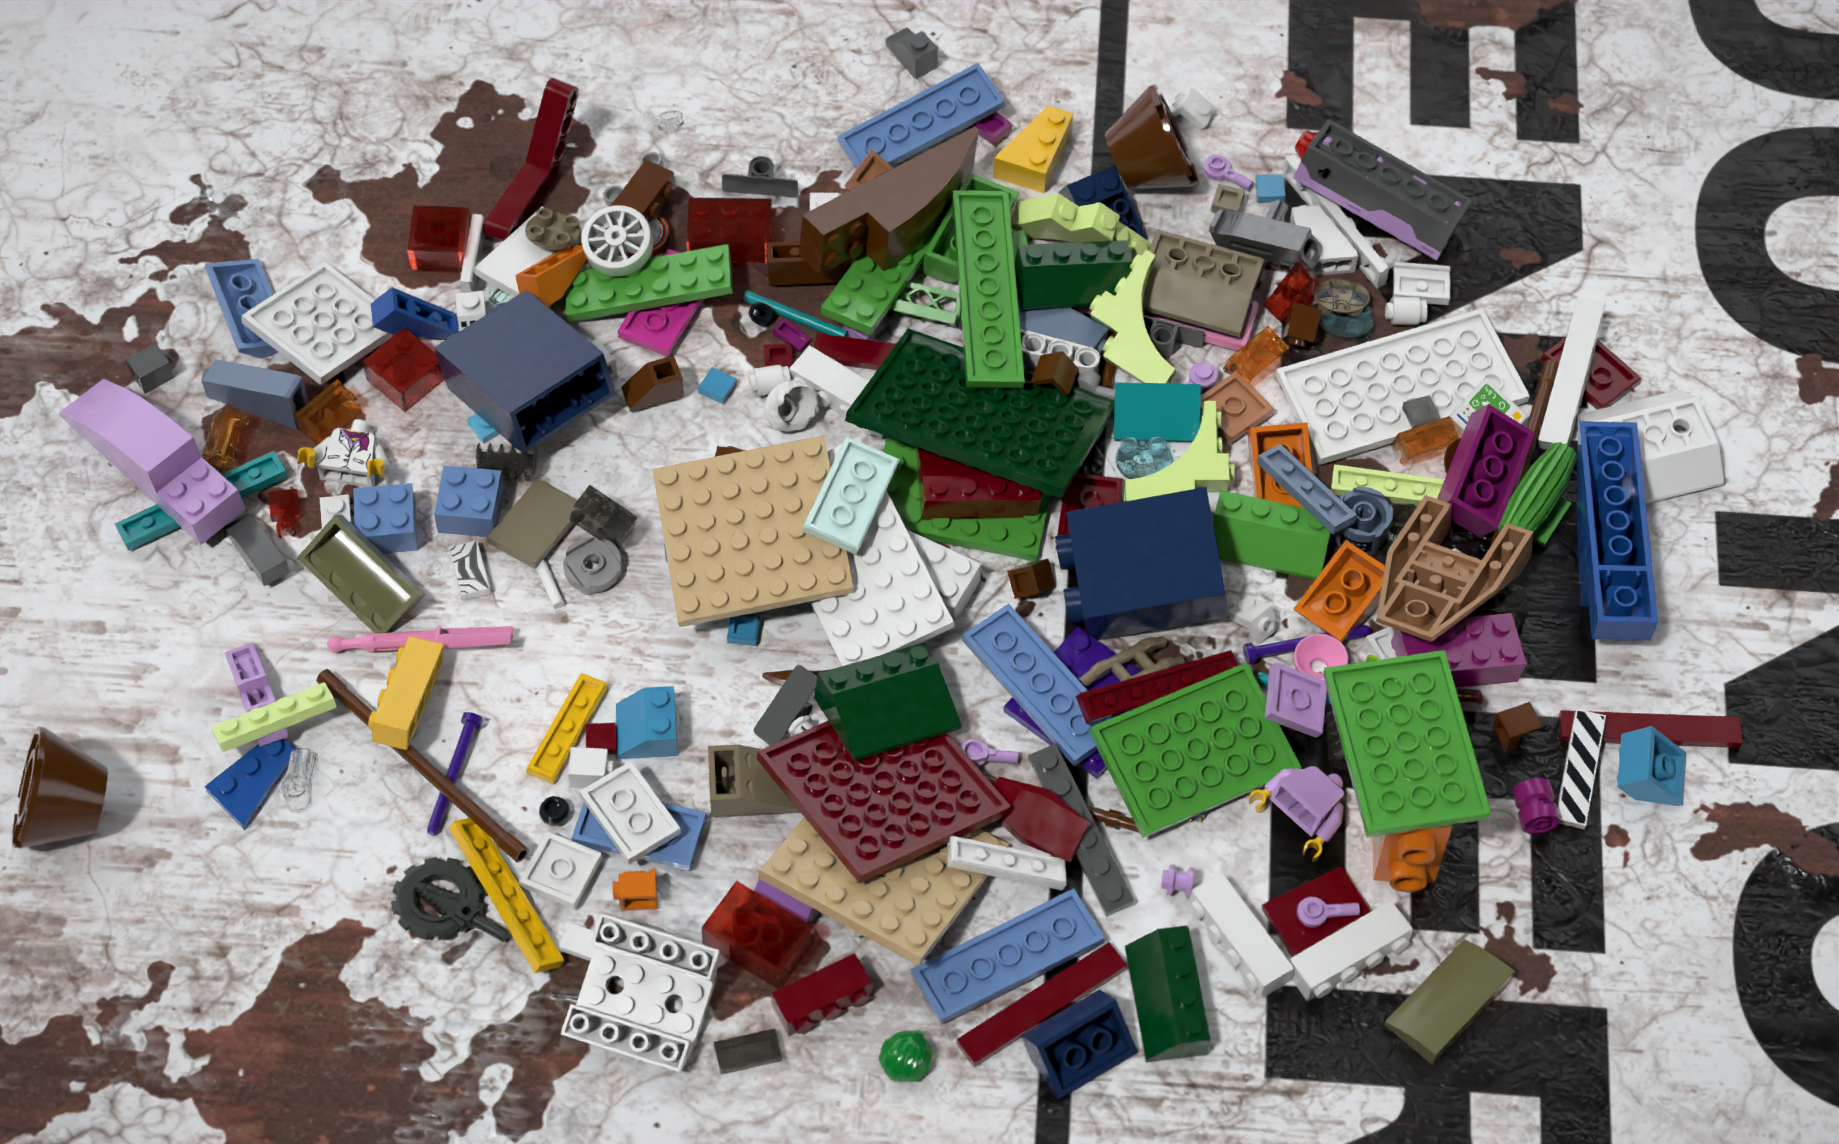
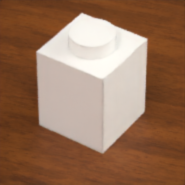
[568,747,614,789]

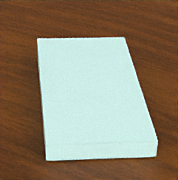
[802,436,900,555]

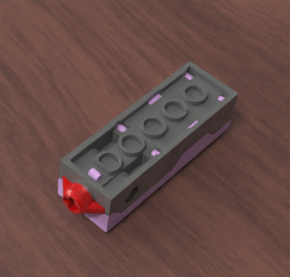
[1293,119,1472,260]

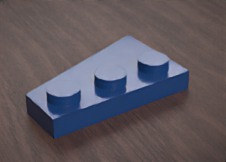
[205,738,297,831]

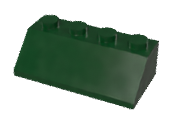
[1014,240,1133,310]
[1125,925,1211,1063]

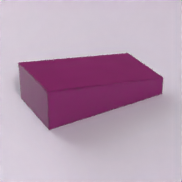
[772,318,811,352]

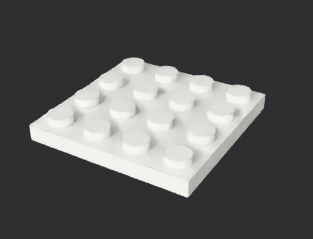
[242,262,394,385]

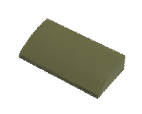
[297,515,426,633]
[1384,939,1515,1065]

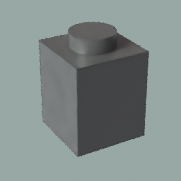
[126,343,174,394]

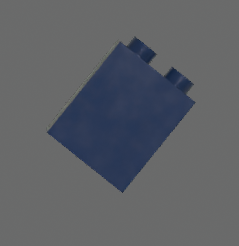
[434,290,615,454]
[1055,487,1230,640]

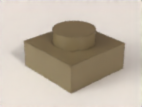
[1211,184,1245,212]

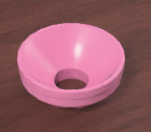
[1294,634,1348,681]

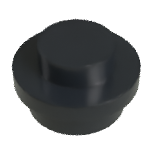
[539,796,570,826]

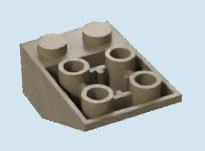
[708,744,800,817]

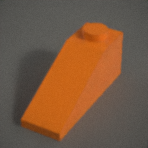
[515,245,587,308]

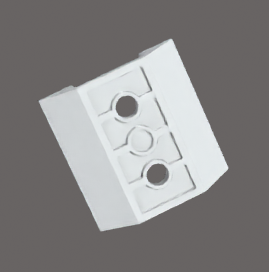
[1575,390,1724,504]
[561,913,720,1073]

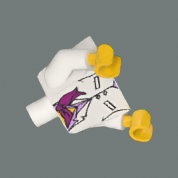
[297,419,389,487]

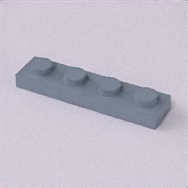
[1257,444,1357,534]

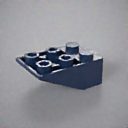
[1058,165,1148,240]

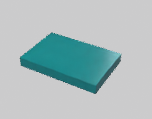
[1114,382,1201,441]

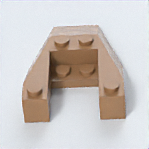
[1376,495,1533,642]

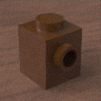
[1282,303,1322,348]

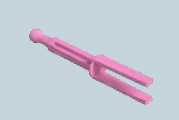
[327,625,514,653]

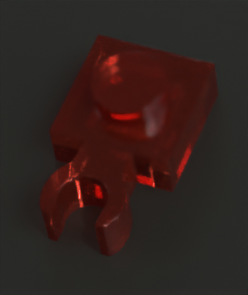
[268,488,301,538]

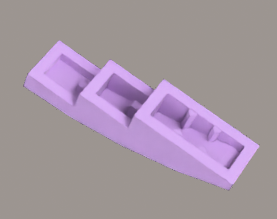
[225,643,289,747]

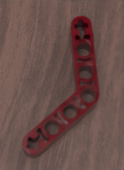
[483,78,579,241]

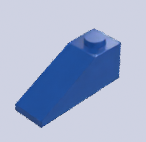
[370,287,459,339]

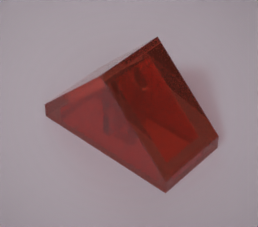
[1263,262,1317,323]

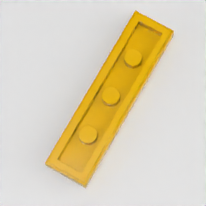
[526,673,608,785]

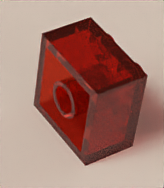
[407,205,471,272]
[362,327,445,412]

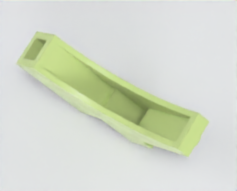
[1011,193,1151,261]
[1089,249,1177,383]
[1124,401,1234,501]

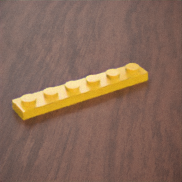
[449,818,564,973]

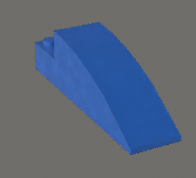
[1577,421,1658,641]

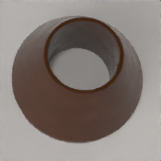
[1104,84,1199,189]
[12,726,108,849]

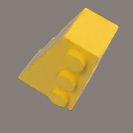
[993,105,1074,194]

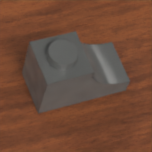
[885,27,938,80]

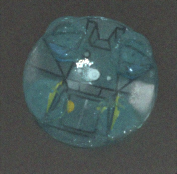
[1319,306,1373,337]
[1115,436,1173,479]

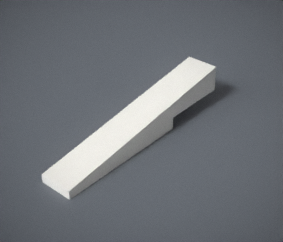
[1538,297,1606,450]

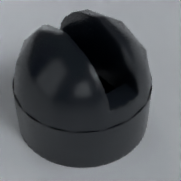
[749,302,772,325]

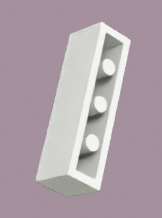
[789,345,884,439]
[1189,873,1294,999]
[1289,900,1413,1001]

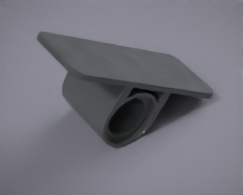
[721,156,798,198]
[1144,315,1205,360]
[753,665,817,745]

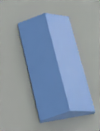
[205,259,278,359]

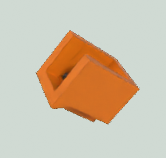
[613,868,658,911]

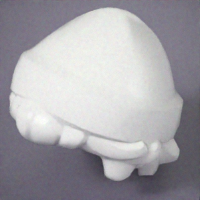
[764,380,819,431]

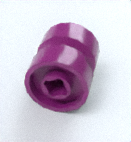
[1512,778,1561,834]

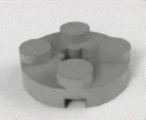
[563,537,622,595]

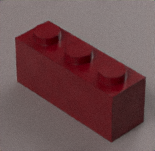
[771,953,872,1036]

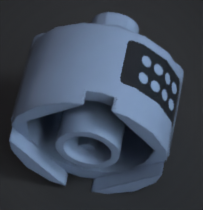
[1332,487,1393,555]

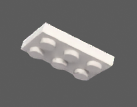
[579,761,681,865]

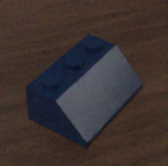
[1021,989,1138,1099]

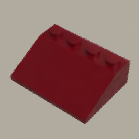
[915,447,1041,519]

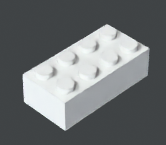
[906,529,981,624]

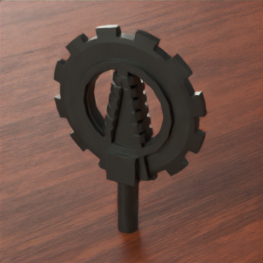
[391,857,509,942]

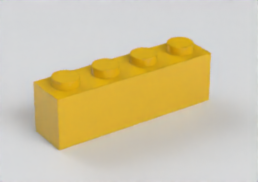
[368,636,444,750]

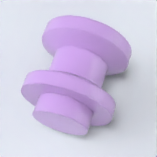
[1188,362,1218,395]
[1161,864,1195,898]

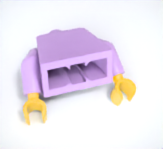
[1249,766,1345,862]

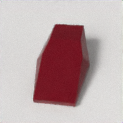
[994,777,1091,862]

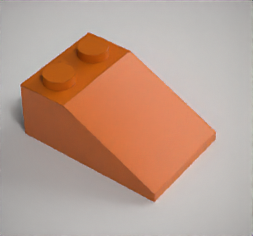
[1247,422,1312,508]
[1294,540,1385,643]

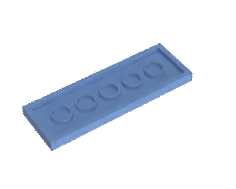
[837,63,1006,169]
[962,604,1112,766]
[911,888,1105,1025]

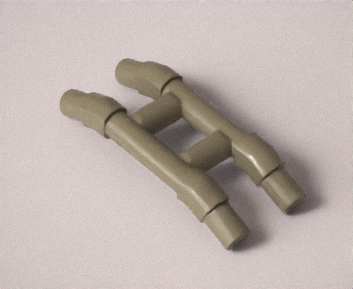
[1079,636,1185,688]

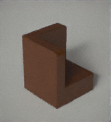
[1031,351,1078,395]
[1007,558,1055,599]
[1493,702,1542,752]

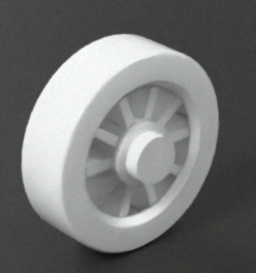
[581,205,653,277]

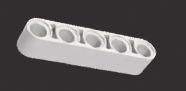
[1020,329,1100,382]

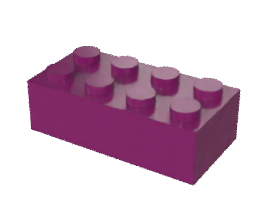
[1437,404,1535,537]
[1391,613,1527,688]

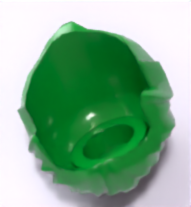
[878,1030,933,1082]

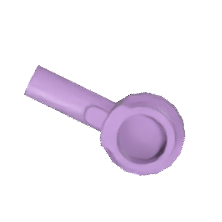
[1203,155,1254,191]
[960,739,1018,768]
[1297,897,1360,927]

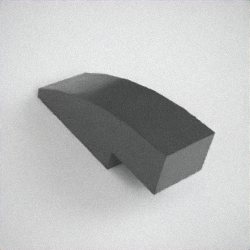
[223,513,290,586]

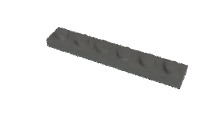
[1028,743,1134,917]

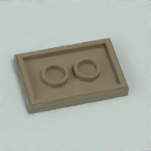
[487,478,585,569]

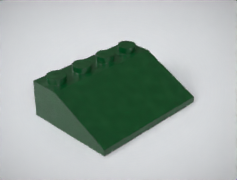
[814,643,962,761]

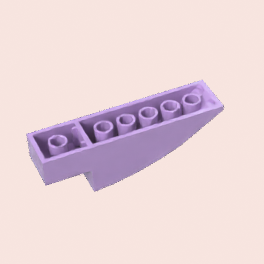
[59,379,246,545]

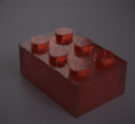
[687,197,773,263]
[701,880,815,989]

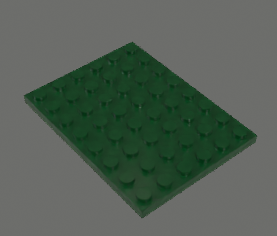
[845,328,1114,498]

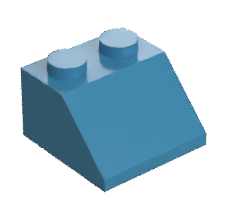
[616,686,678,759]
[1617,726,1686,806]

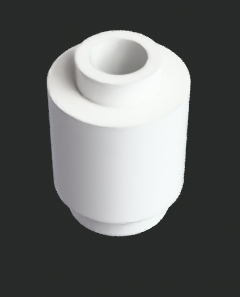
[1385,297,1427,325]
[748,364,791,396]

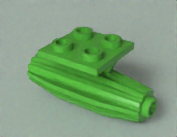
[1498,442,1577,547]

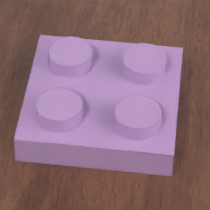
[1265,662,1327,738]

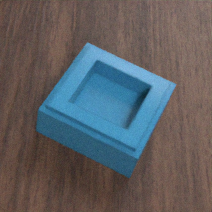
[1255,174,1285,202]
[698,367,737,404]
[727,614,761,646]

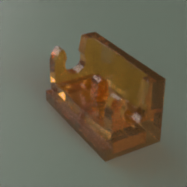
[1223,326,1289,383]
[295,379,362,445]
[202,405,250,474]
[1391,416,1459,464]

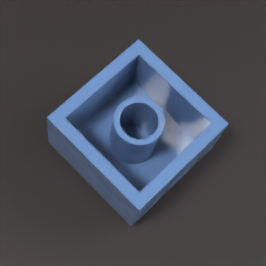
[434,465,504,537]
[353,483,418,554]

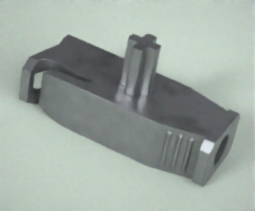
[1209,199,1322,269]

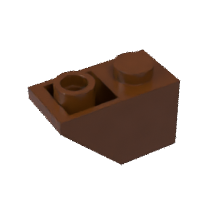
[621,355,684,412]

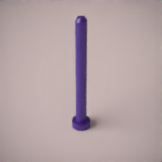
[1243,625,1371,664]
[427,712,483,836]

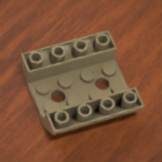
[1143,229,1266,337]

